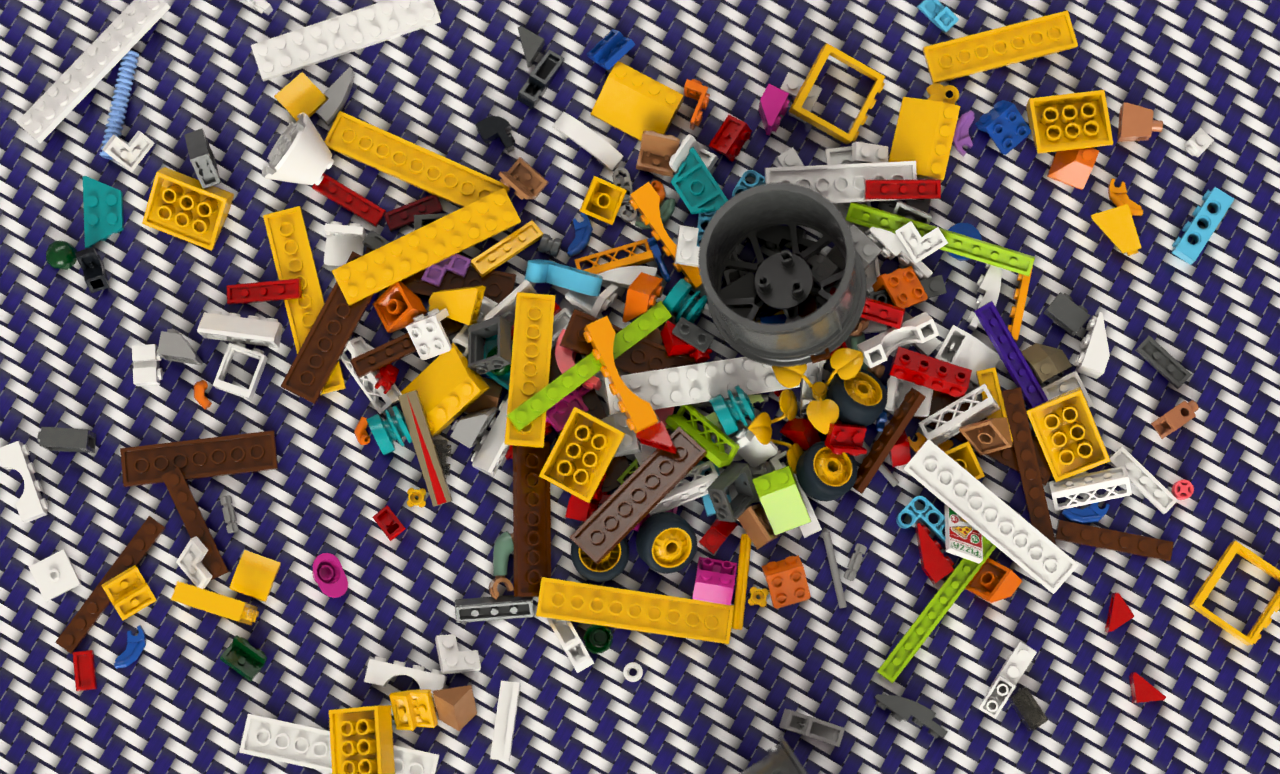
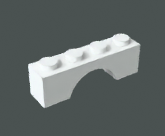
[857,312,939,368]
[0,441,49,523]
[364,656,447,697]

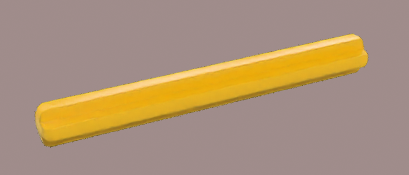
[732,534,752,630]

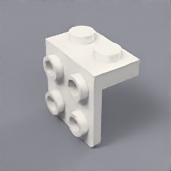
[669,134,718,174]
[324,221,366,267]
[565,283,619,317]
[406,308,452,360]
[885,375,933,417]
[724,426,778,468]

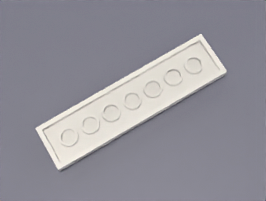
[765,161,917,203]

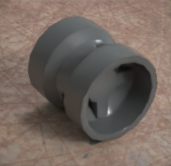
[538,233,562,257]

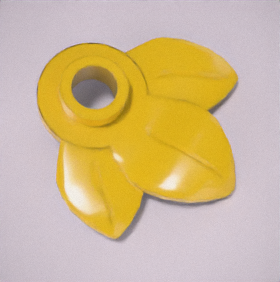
[926,83,959,105]

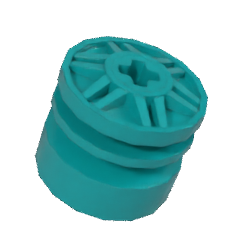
[662,278,708,324]
[709,385,755,436]
[367,405,412,455]

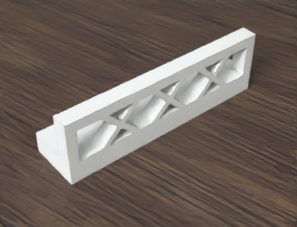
[340,336,402,414]
[918,384,1001,446]
[649,461,719,516]
[1049,466,1132,511]
[490,681,521,761]

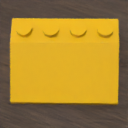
[590,61,684,141]
[1026,90,1113,154]
[888,97,960,183]
[142,167,234,251]
[401,343,490,438]
[1026,387,1110,482]
[539,407,625,503]
[329,705,395,774]

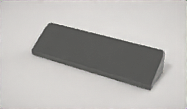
[455,595,534,623]

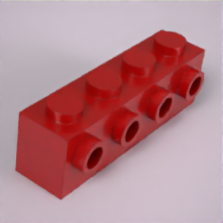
[889,346,972,398]

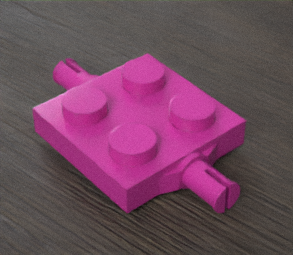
[546,387,590,433]

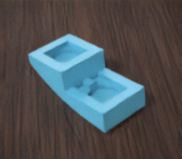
[917,0,959,33]

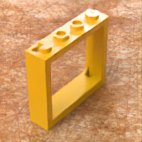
[788,43,885,145]
[1189,541,1280,646]
[171,581,259,626]

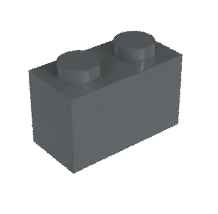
[1044,292,1090,337]

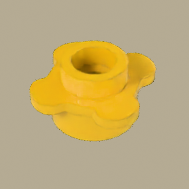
[407,488,426,508]
[748,587,769,607]

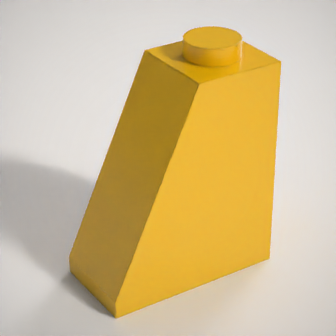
[1091,204,1142,256]
[429,285,486,325]

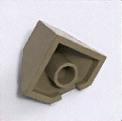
[1021,343,1072,385]

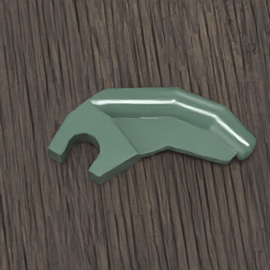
[635,198,675,229]

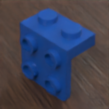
[975,100,1031,155]

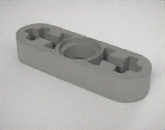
[613,168,637,223]

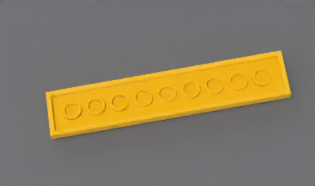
[324,111,510,207]
[332,188,521,306]
[263,206,346,395]
[536,577,734,644]

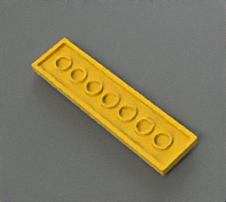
[922,10,1078,84]
[504,292,555,448]

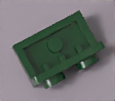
[220,635,267,682]

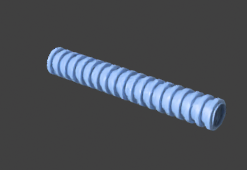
[99,50,139,160]

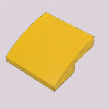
[274,72,328,121]
[229,550,281,602]
[101,565,157,620]
[389,689,438,731]

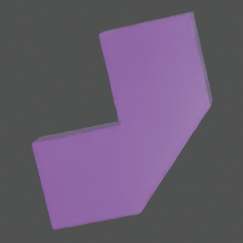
[421,253,472,287]

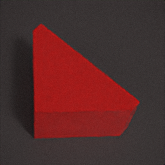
[660,320,696,356]
[780,418,821,450]
[636,421,677,454]
[889,430,911,467]
[1105,592,1135,632]
[1129,672,1166,703]

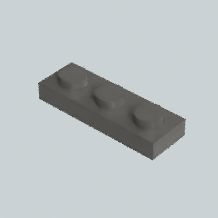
[1135,335,1192,389]

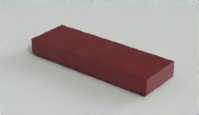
[384,194,443,232]

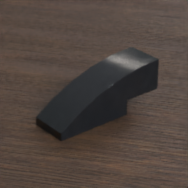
[517,49,565,109]

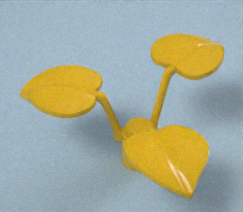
[772,348,863,434]
[748,389,803,476]

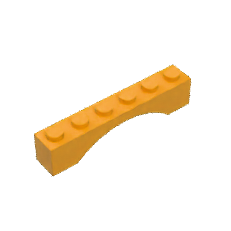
[629,182,703,290]
[583,316,658,434]

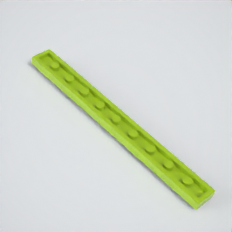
[845,202,1035,276]
[507,301,672,431]
[876,535,996,684]

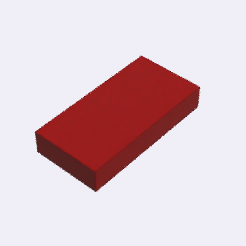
[73,650,97,691]

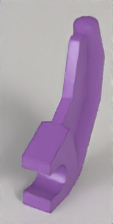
[953,110,975,156]

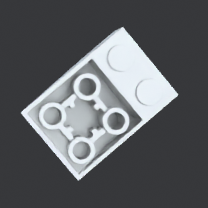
[1074,312,1110,379]
[935,325,1000,387]

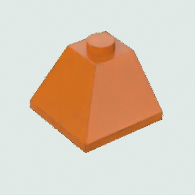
[1047,147,1099,190]
[373,281,427,333]
[965,558,1022,603]

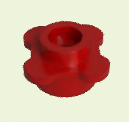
[689,348,712,363]

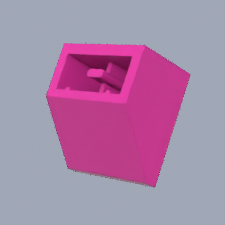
[758,84,790,136]
[692,557,737,606]

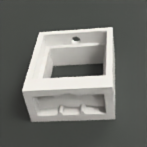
[213,342,268,401]

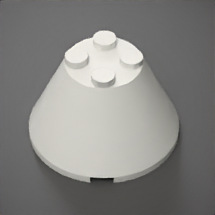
[262,112,334,185]

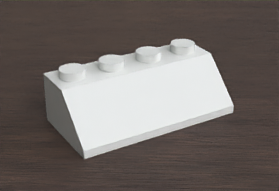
[197,310,283,348]
[471,398,510,477]

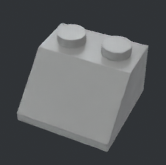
[826,224,882,271]
[157,329,203,365]
[450,407,498,448]
[601,412,641,457]

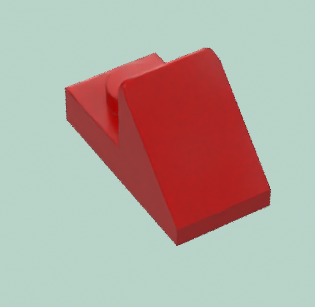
[372,505,406,541]
[698,518,738,555]

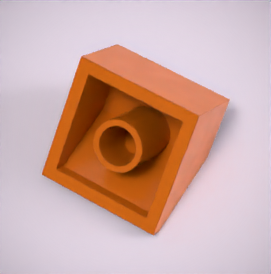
[622,272,664,322]

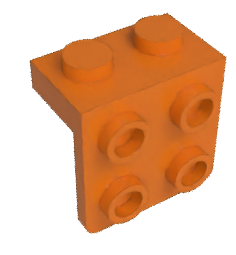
[684,79,710,130]
[872,266,928,309]
[761,555,811,609]

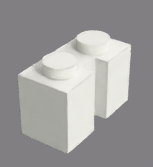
[132,344,163,387]

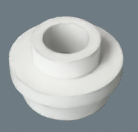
[623,662,643,682]

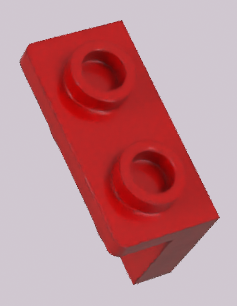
[708,115,752,162]
[825,423,867,456]

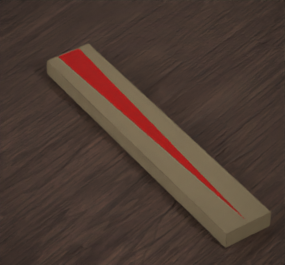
[398,390,453,507]

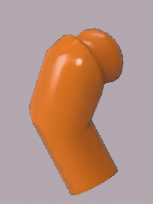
[651,180,666,206]
[194,380,212,409]
[354,416,371,445]

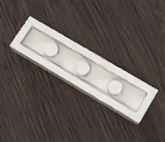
[1109,446,1178,514]

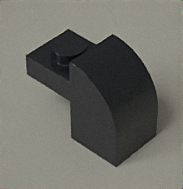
[475,116,515,153]
[75,246,109,293]

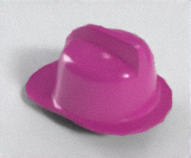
[312,553,348,598]

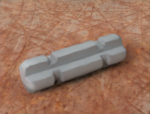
[220,495,239,533]
[844,543,867,581]

